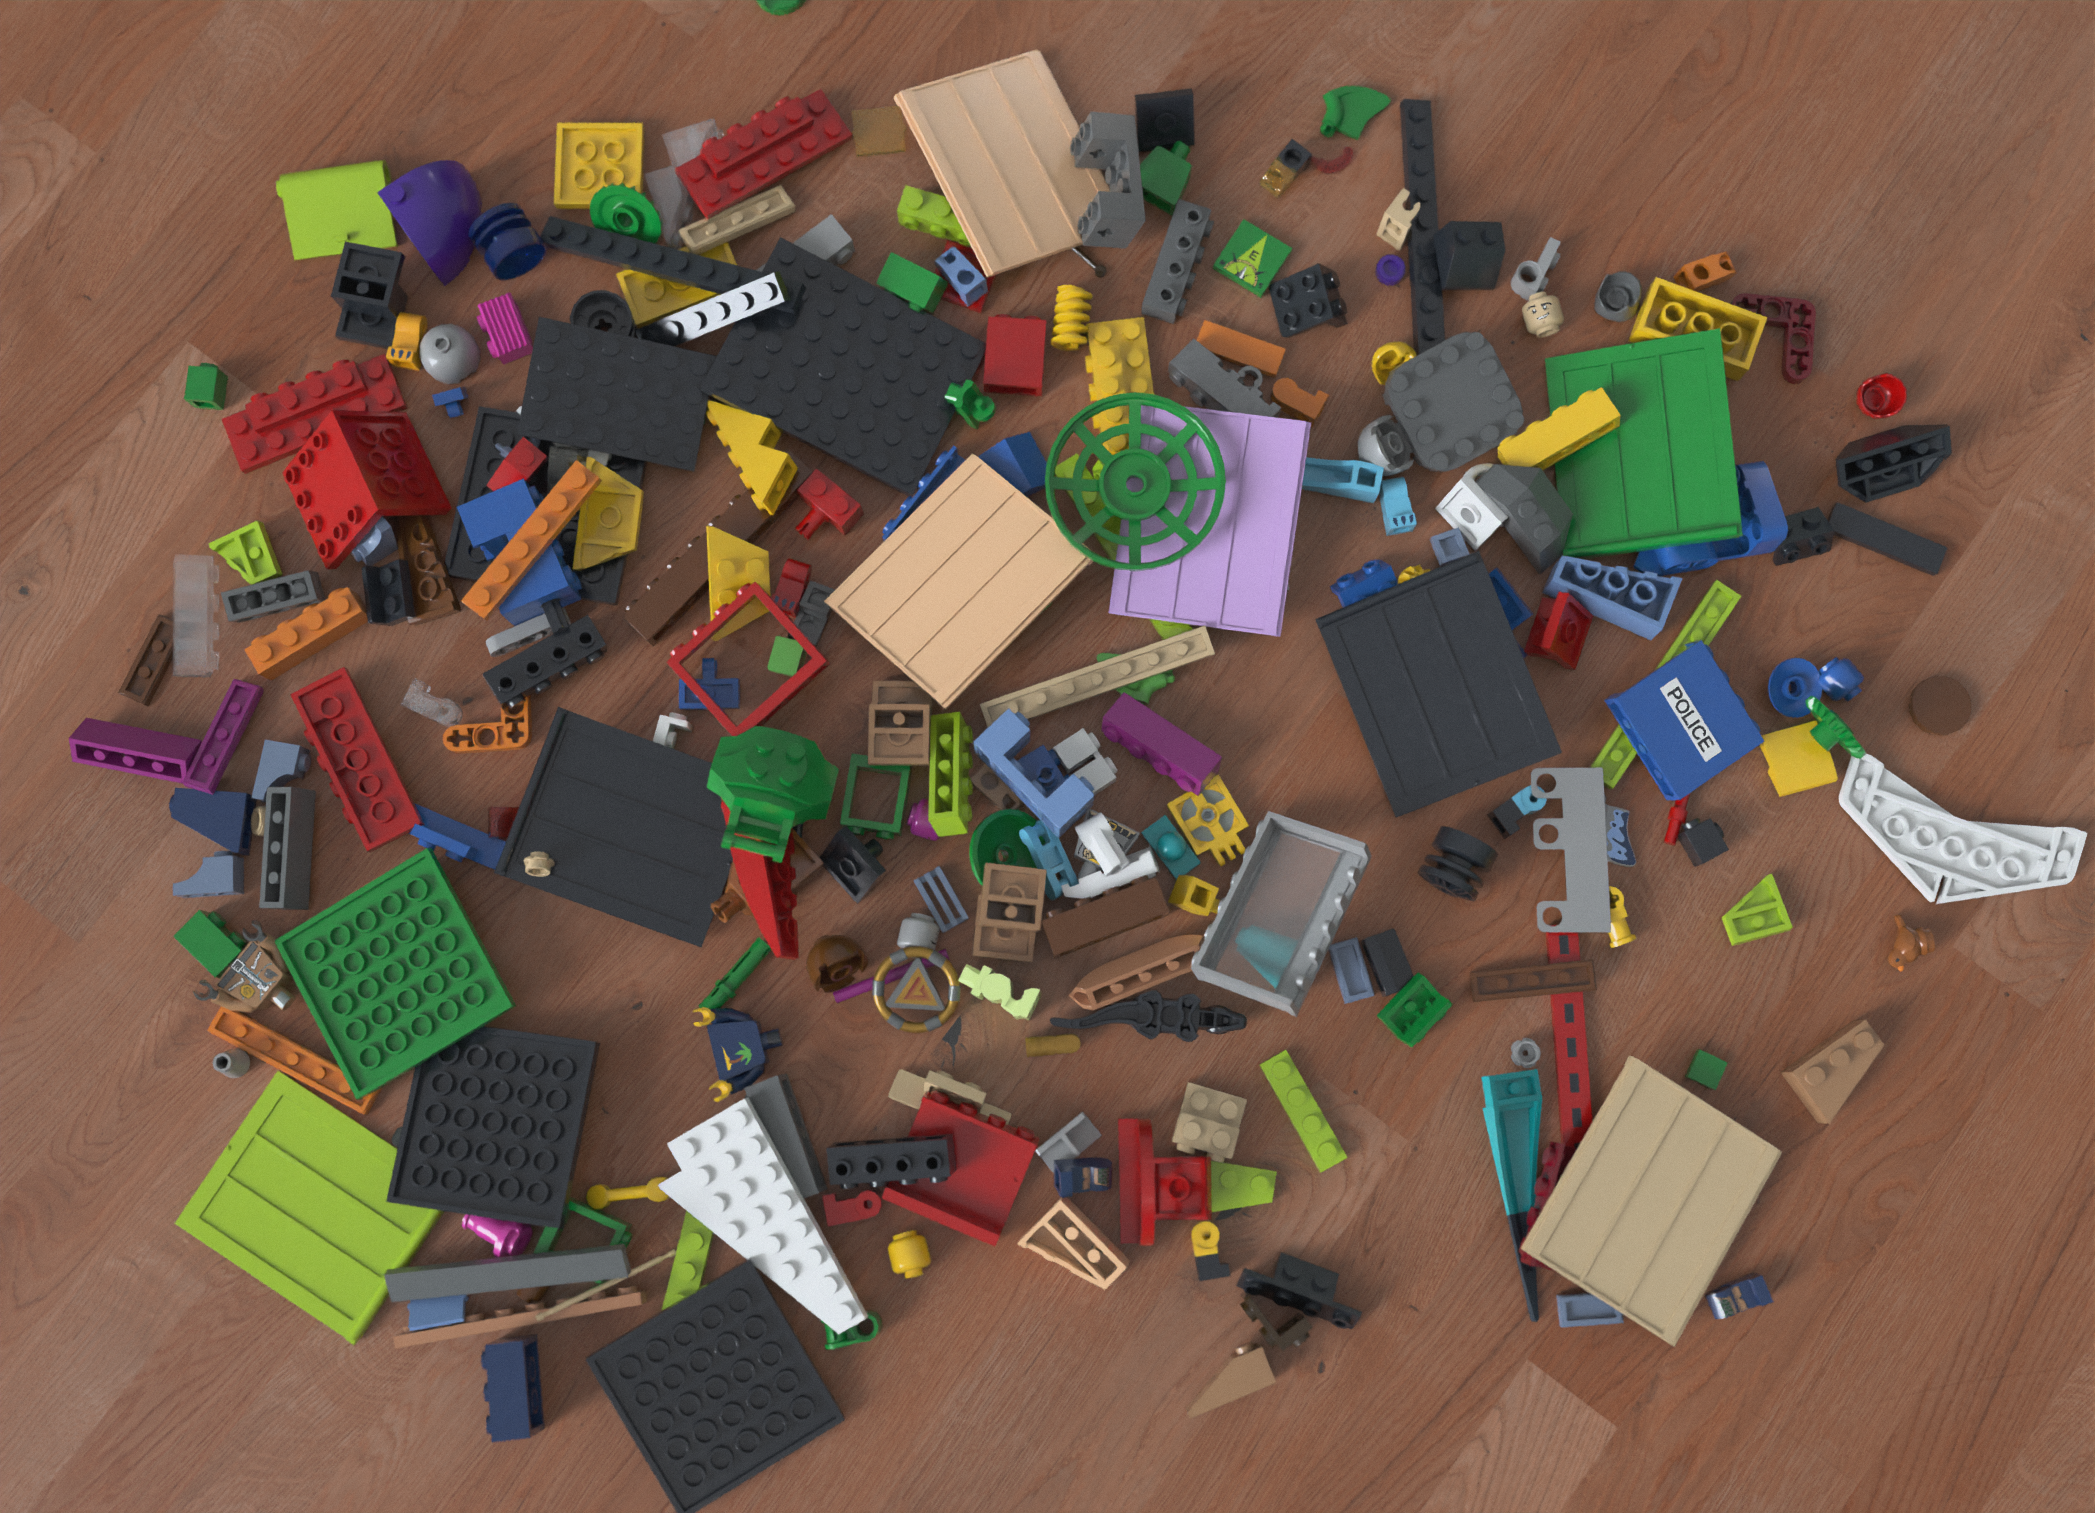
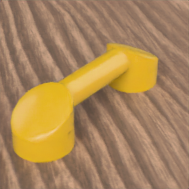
[586,1177,670,1210]

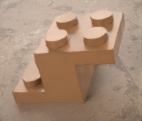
[868,681,932,766]
[972,863,1047,962]

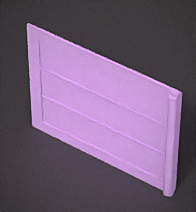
[1109,405,1311,637]

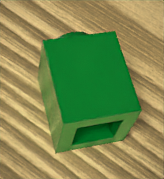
[184,363,228,410]

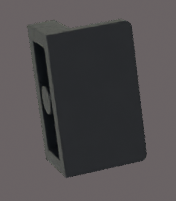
[1360,929,1414,997]

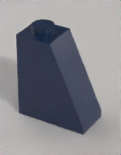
[169,788,257,856]

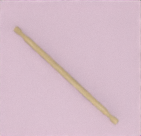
[535,1249,676,1321]

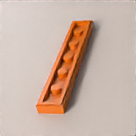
[207,1006,382,1115]

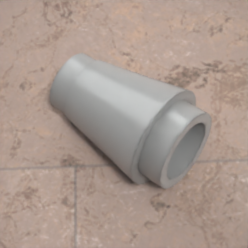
[213,1048,250,1078]

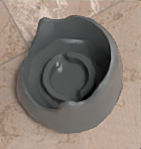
[1594,271,1642,322]

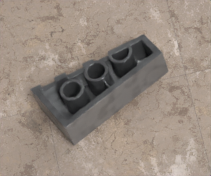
[1168,338,1281,418]

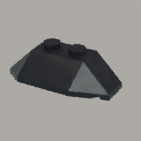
[1835,424,1952,503]

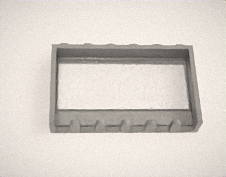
[1191,811,1372,1017]

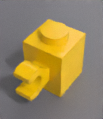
[1168,875,1221,916]

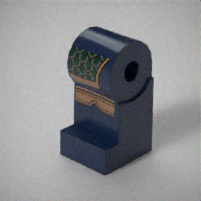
[1054,1157,1112,1198]
[1705,1273,1773,1319]

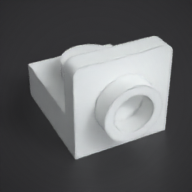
[653,712,693,749]

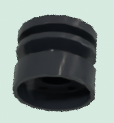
[570,290,636,338]
[1417,826,1498,901]

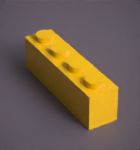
[1497,387,1621,471]

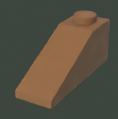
[1186,1341,1276,1419]

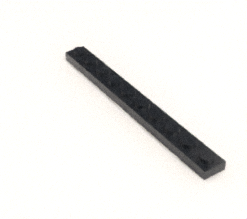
[1400,99,1445,355]
[538,216,806,314]

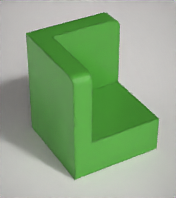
[767,636,807,677]

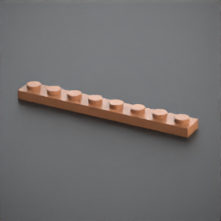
[393,1285,647,1349]

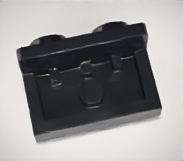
[1773,507,1835,566]

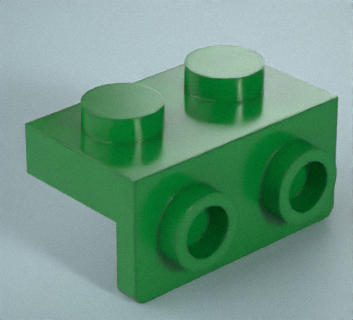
[1376,972,1452,1047]

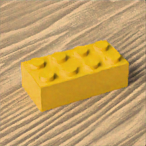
[1628,277,1767,381]

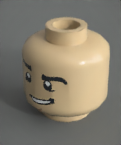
[1522,292,1564,338]

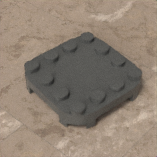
[1382,332,1524,473]

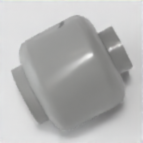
[897,913,940,960]

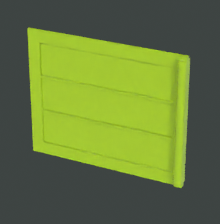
[174,1070,444,1345]

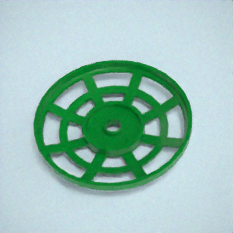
[1045,392,1226,571]

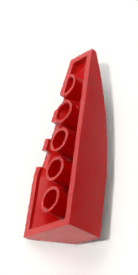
[721,798,799,960]

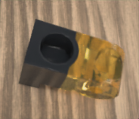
[1259,139,1312,198]

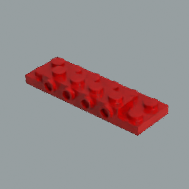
[675,89,852,220]
[222,354,408,474]
[290,667,425,853]

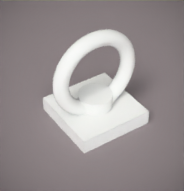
[1435,463,1508,551]

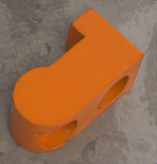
[1673,252,1737,292]
[1271,378,1329,428]

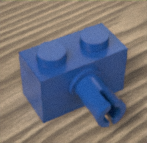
[1017,745,1070,799]

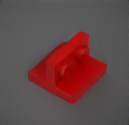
[1524,592,1593,670]

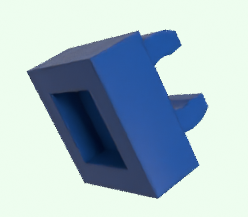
[432,387,469,418]

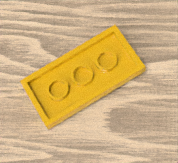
[616,242,737,329]

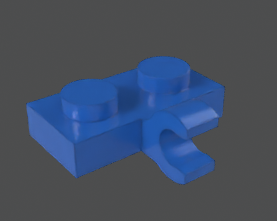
[679,658,740,710]

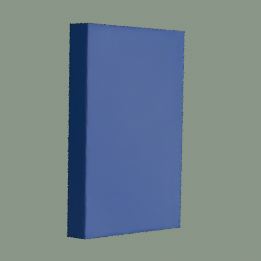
[978,432,1047,497]

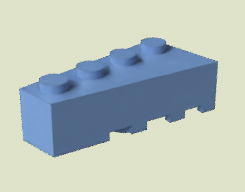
[1542,555,1682,640]

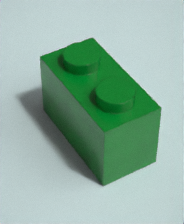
[876,252,949,313]
[173,910,248,978]

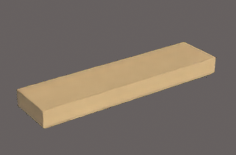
[679,185,795,255]

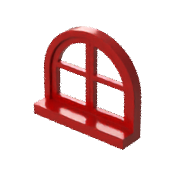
[1118,1118,1155,1246]

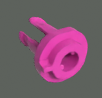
[462,1214,532,1258]

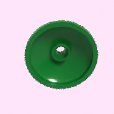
[969,809,1046,886]

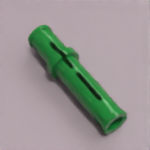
[698,937,772,1010]

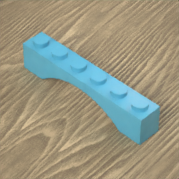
[1302,457,1384,503]

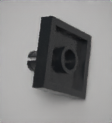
[1134,88,1195,152]
[819,826,886,904]

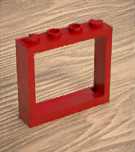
[666,582,831,736]

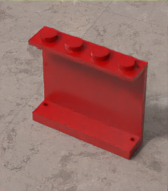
[882,1090,1040,1247]

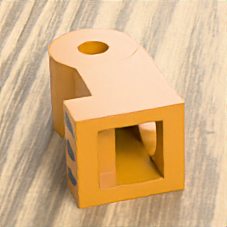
[386,312,428,371]

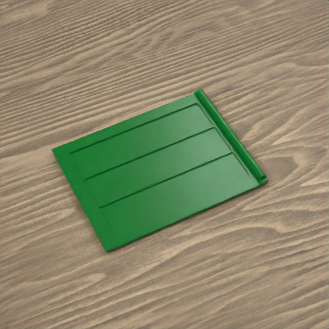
[1545,328,1743,559]

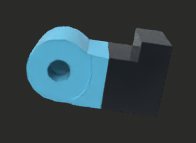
[1487,785,1547,839]

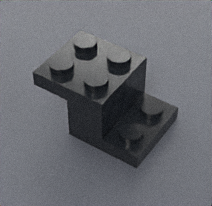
[331,242,408,349]

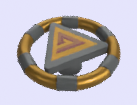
[872,946,961,1033]

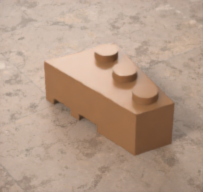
[1780,1019,1884,1124]

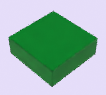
[1685,1049,1728,1090]

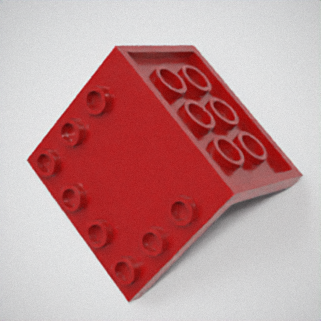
[282,410,452,570]

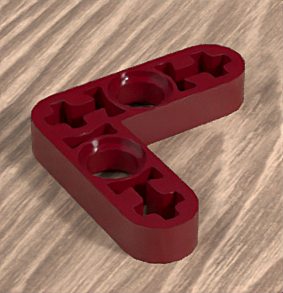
[1730,293,1816,384]

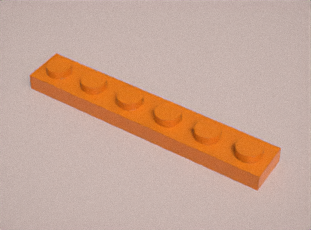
[461,460,602,621]

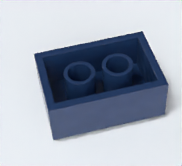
[481,1334,545,1443]

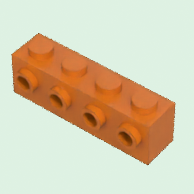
[244,587,368,681]

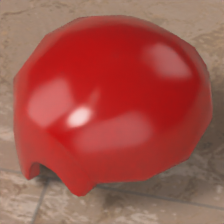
[1856,373,1907,419]

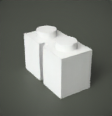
[1053,728,1118,795]

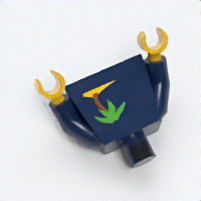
[693,1007,783,1102]

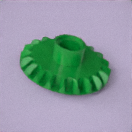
[590,182,663,244]
[1806,695,1866,759]

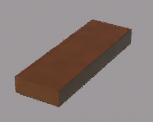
[118,614,189,706]

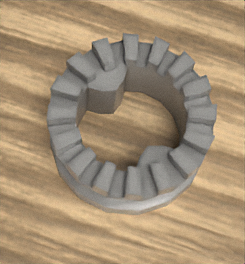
[1238,366,1262,390]

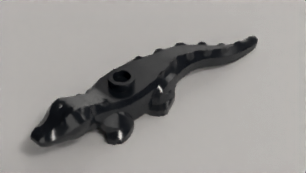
[1050,990,1247,1042]

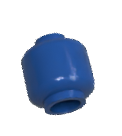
[1818,657,1864,702]

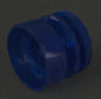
[468,202,547,281]

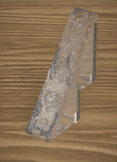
[645,118,723,249]

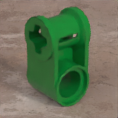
[820,1310,882,1350]

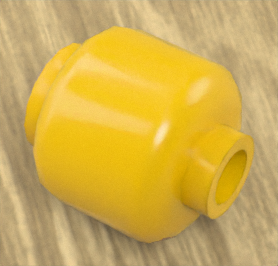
[887,1231,931,1279]

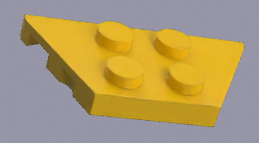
[573,456,644,571]
[706,526,770,641]

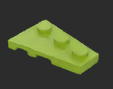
[1185,1156,1277,1212]

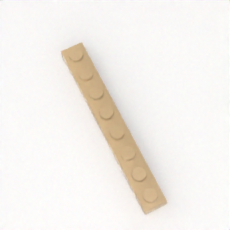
[980,626,1215,727]

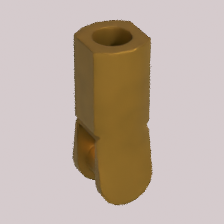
[1025,1033,1081,1057]

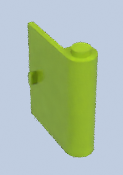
[276,160,398,260]

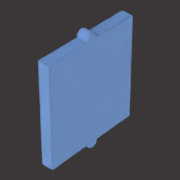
[407,1294,469,1331]

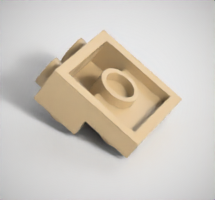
[1171,1082,1247,1163]

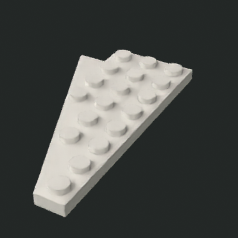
[658,1097,868,1334]

